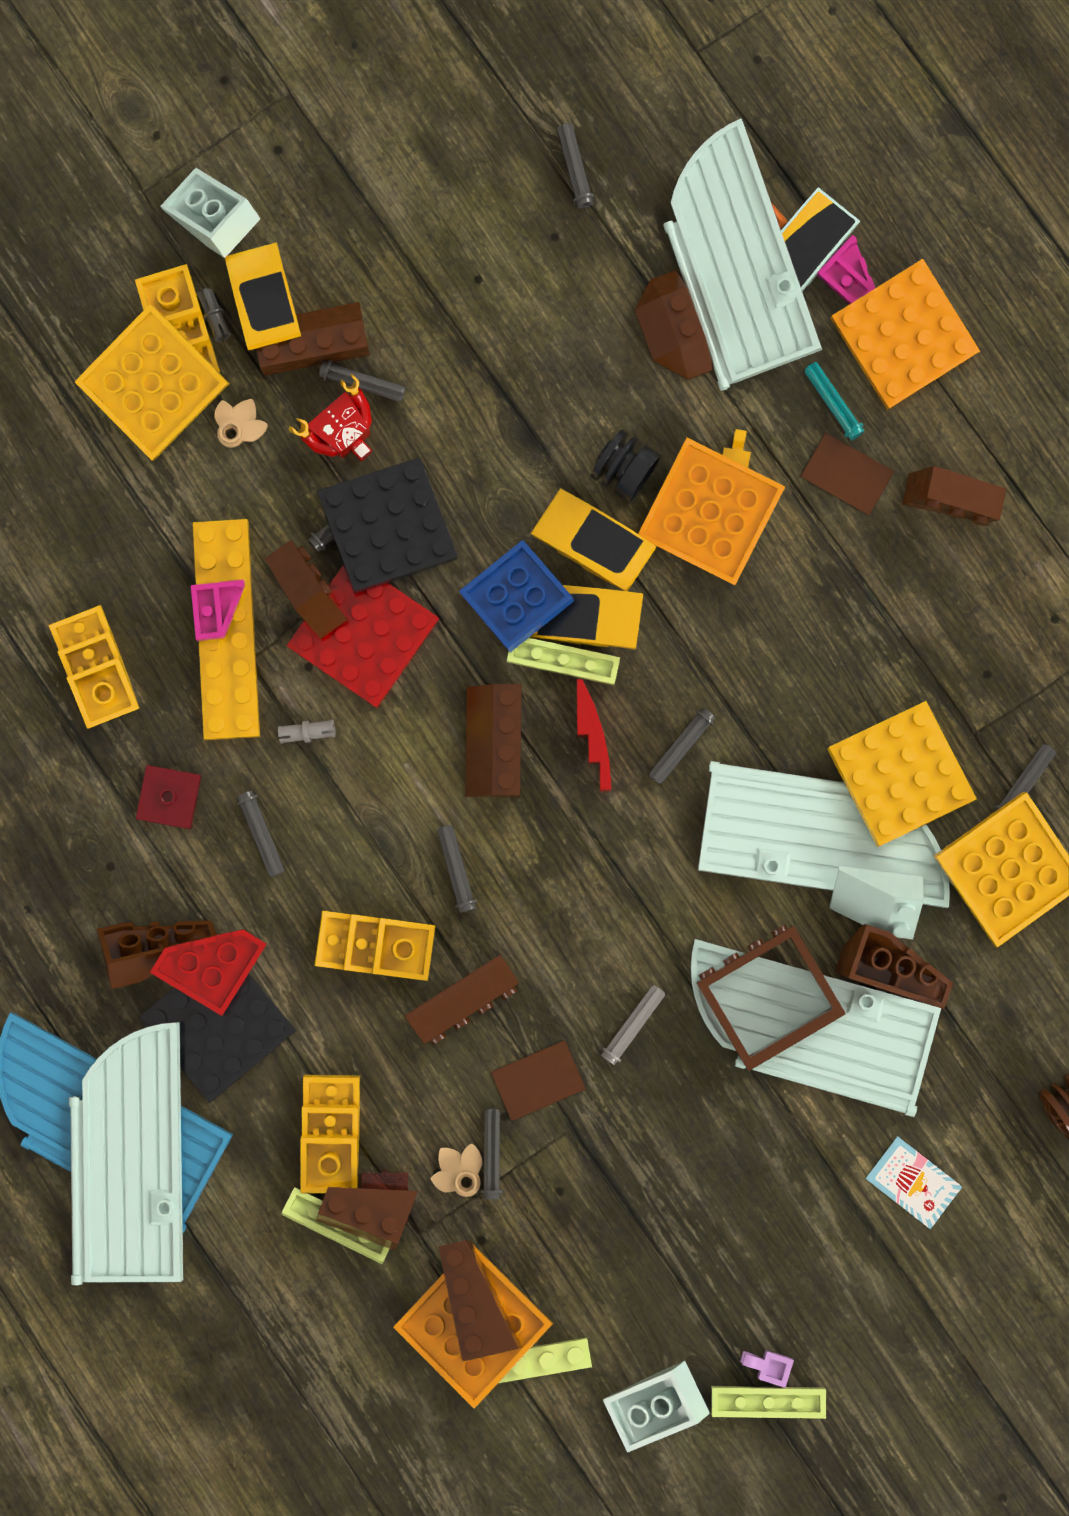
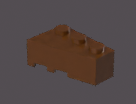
[902,466,1006,526]
[265,540,347,639]
[316,1187,418,1251]

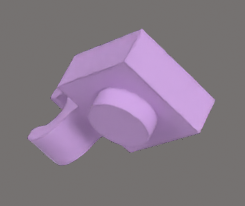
[740,1350,794,1388]

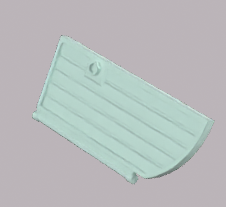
[663,119,822,391]
[698,761,950,908]
[691,939,941,1117]
[69,1022,183,1285]

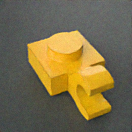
[722,429,751,468]

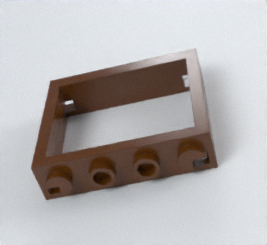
[696,924,846,1071]

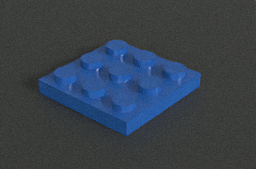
[459,540,574,653]

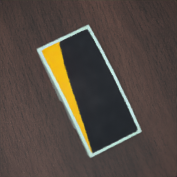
[781,187,860,292]

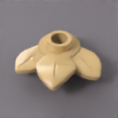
[214,399,268,448]
[431,1144,483,1197]

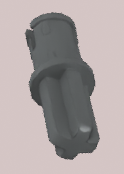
[197,288,231,342]

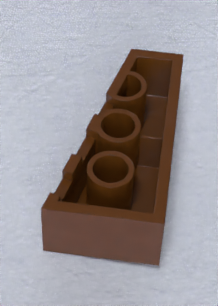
[439,1240,523,1361]

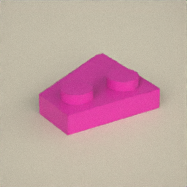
[817,235,875,305]
[191,579,245,641]

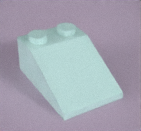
[160,168,260,258]
[830,866,924,939]
[603,1361,710,1452]

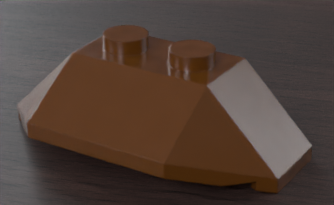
[635,270,713,380]

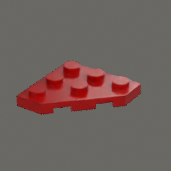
[150,929,267,1016]

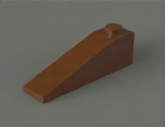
[97,921,216,989]
[835,924,953,1009]

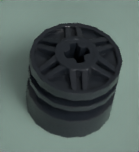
[591,429,661,503]

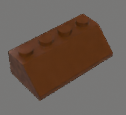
[256,302,370,376]
[465,684,522,798]
[405,954,519,1045]

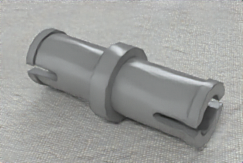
[278,719,336,744]

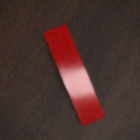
[577,679,611,792]

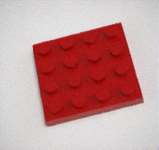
[286,566,440,708]

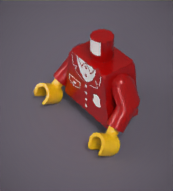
[289,374,373,461]

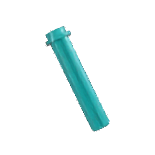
[805,362,864,441]

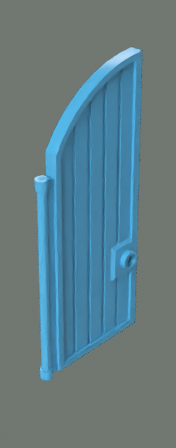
[0,1012,233,1232]

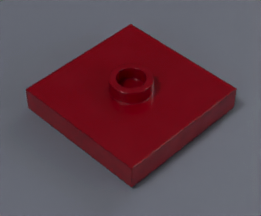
[136,765,202,830]

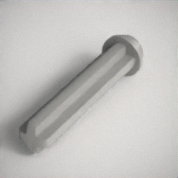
[601,985,665,1065]

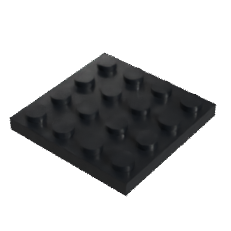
[317,457,458,594]
[139,973,297,1103]

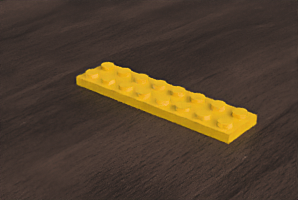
[193,519,260,740]

